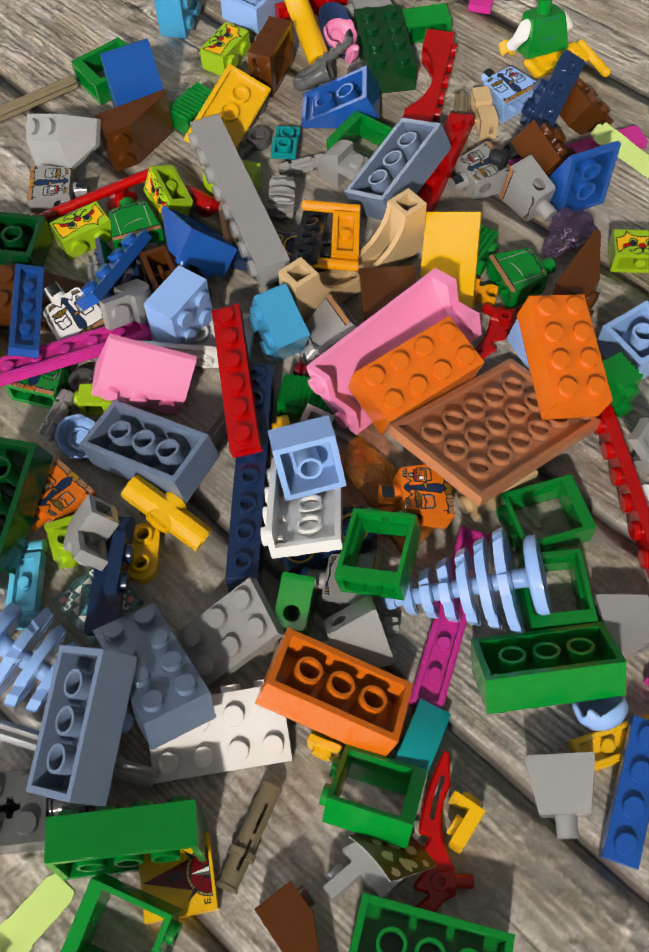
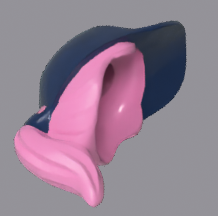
[319,2,360,64]

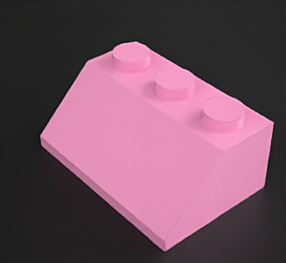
[91,334,197,415]

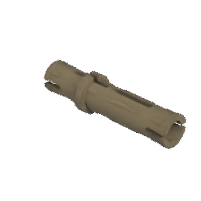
[215,781,282,895]

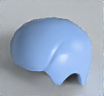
[54,414,95,460]
[572,696,629,731]

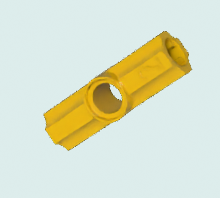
[121,474,213,552]

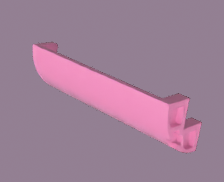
[306,268,482,435]

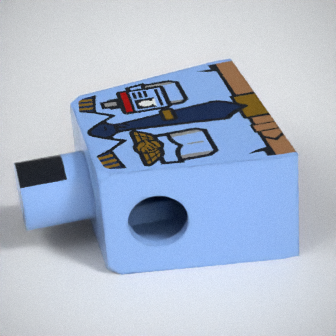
[481,67,537,123]

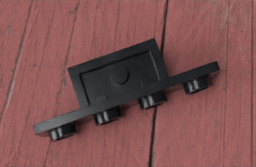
[290,210,332,272]

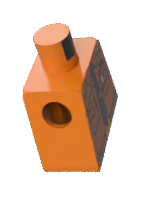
[30,458,98,533]
[378,464,455,529]

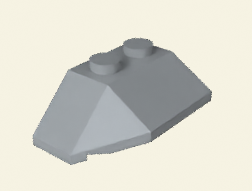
[25,114,101,170]

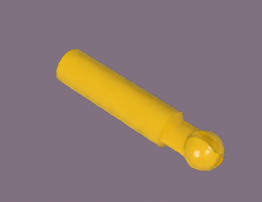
[284,0,329,65]

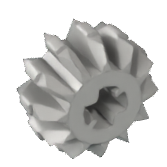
[267,175,296,221]

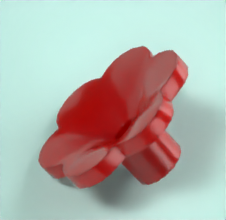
[107,189,138,210]

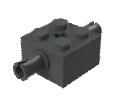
[0,769,89,855]

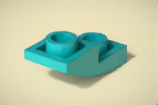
[270,126,301,160]
[394,698,451,773]

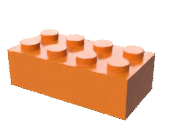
[517,294,613,420]
[347,316,485,435]
[255,627,414,757]

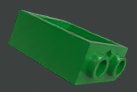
[71,37,128,105]
[327,110,393,159]
[496,474,597,554]
[334,507,422,601]
[514,547,598,632]
[319,745,428,849]
[61,873,183,952]

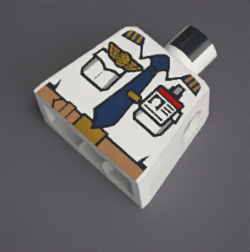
[43,282,105,340]

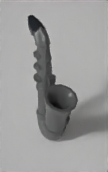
[293,29,353,91]

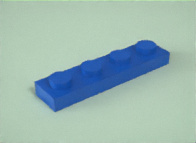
[76,229,152,311]
[8,263,44,358]
[599,715,649,870]

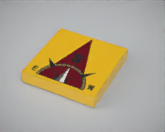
[139,832,220,925]

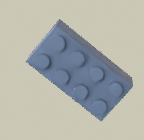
[344,118,452,220]
[79,400,219,503]
[93,602,216,750]
[26,645,138,807]

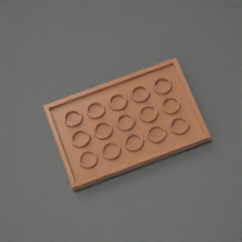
[388,358,601,507]

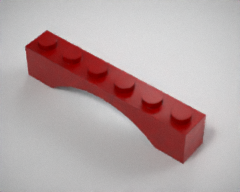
[403,29,458,123]

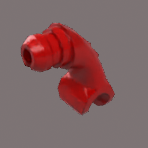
[185,185,219,218]

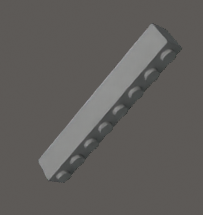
[188,114,290,287]

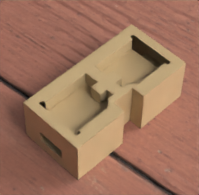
[469,86,499,141]

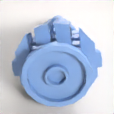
[381,526,551,633]
[0,602,134,734]

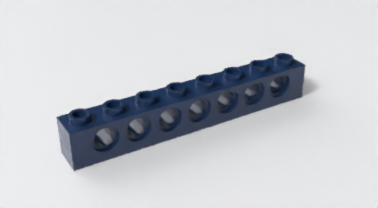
[225,364,275,592]

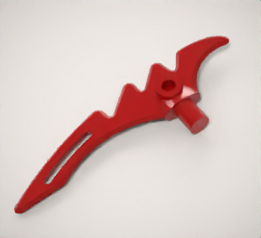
[474,295,536,359]
[414,750,474,912]

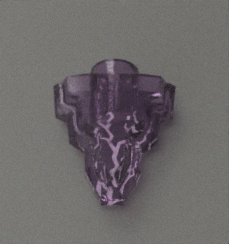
[541,207,598,258]

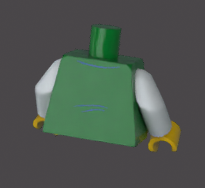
[498,0,573,60]

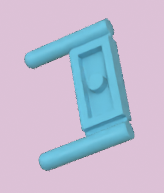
[5,539,48,631]

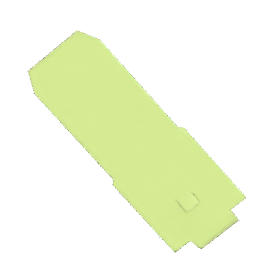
[590,122,649,178]
[0,874,75,952]

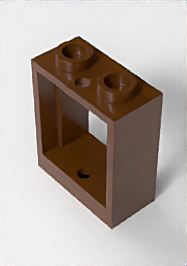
[247,16,294,97]

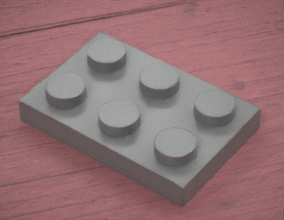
[177,577,284,690]

